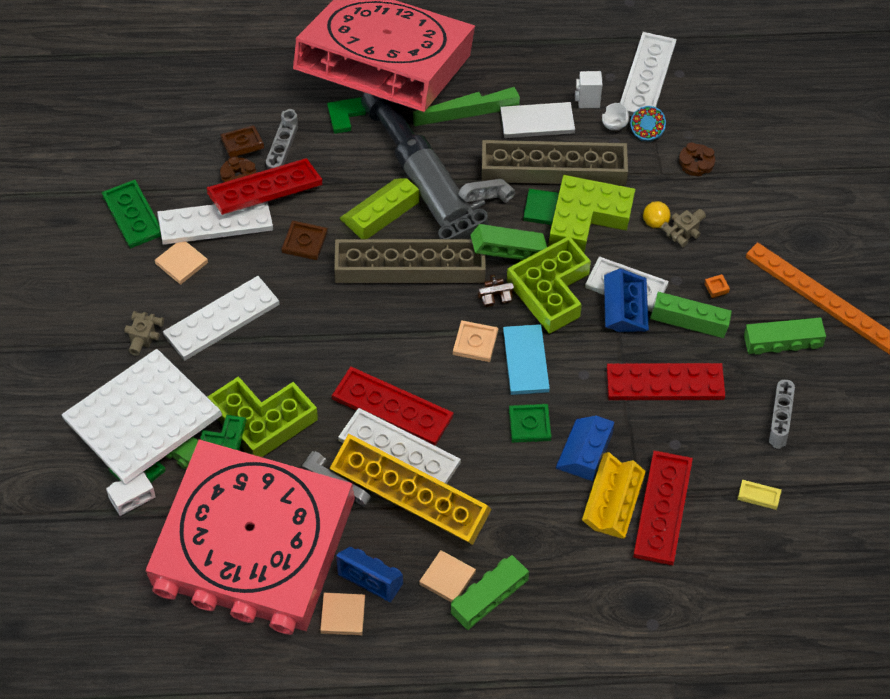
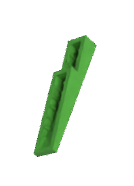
[413,87,520,126]

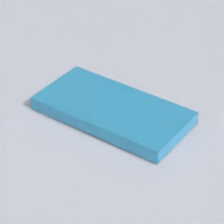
[503,324,550,395]

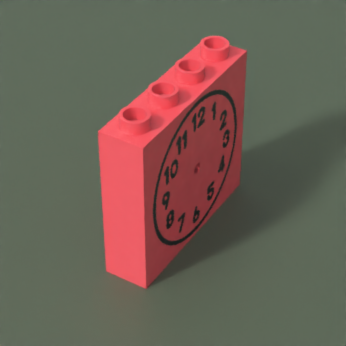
[293,0,475,112]
[145,440,355,635]

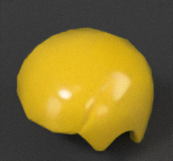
[643,201,671,228]

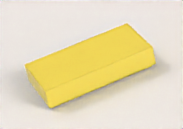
[737,480,781,510]

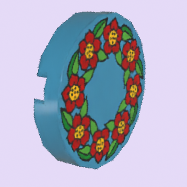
[630,106,666,142]

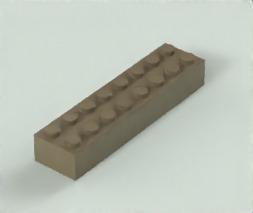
[482,140,628,185]
[335,239,486,283]

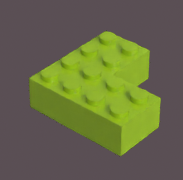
[548,175,635,253]
[507,236,591,334]
[207,376,318,457]

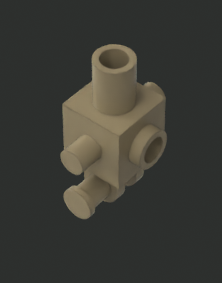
[661,209,706,247]
[125,311,164,355]

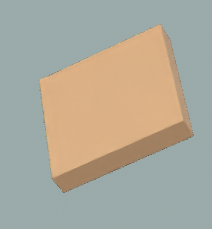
[155,241,208,285]
[453,320,498,362]
[419,550,476,602]
[321,593,365,635]

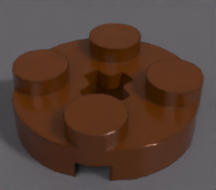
[679,142,715,177]
[220,156,256,183]

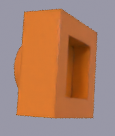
[704,274,730,298]

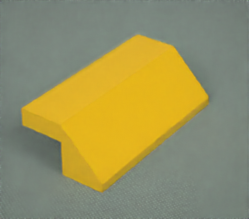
[582,452,646,538]

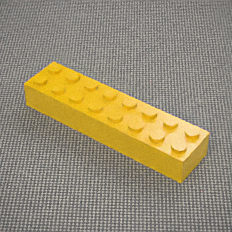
[329,433,492,545]

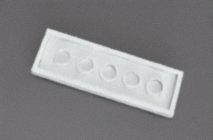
[620,32,676,116]
[157,201,273,245]
[163,276,280,361]
[338,408,461,484]

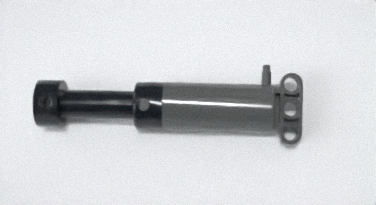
[361,93,489,239]

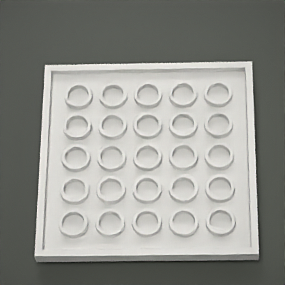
[61,349,222,484]

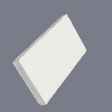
[500,102,575,138]
[585,257,669,312]

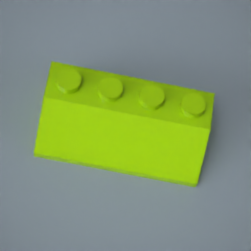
[340,178,419,239]

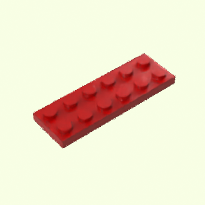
[207,158,322,215]
[606,363,725,400]
[332,367,453,446]
[633,451,693,566]

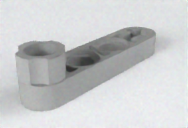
[266,109,298,170]
[459,179,515,203]
[769,380,795,449]
[301,451,371,506]

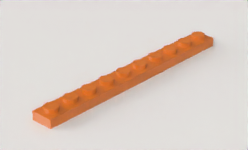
[746,242,890,355]

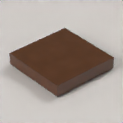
[220,125,264,158]
[282,220,328,260]

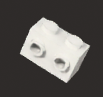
[575,71,602,108]
[106,472,155,516]

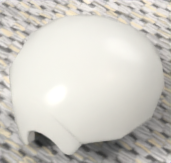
[602,103,629,130]

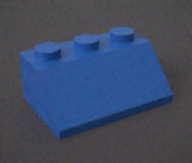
[604,268,649,332]
[556,416,614,481]
[336,547,403,603]

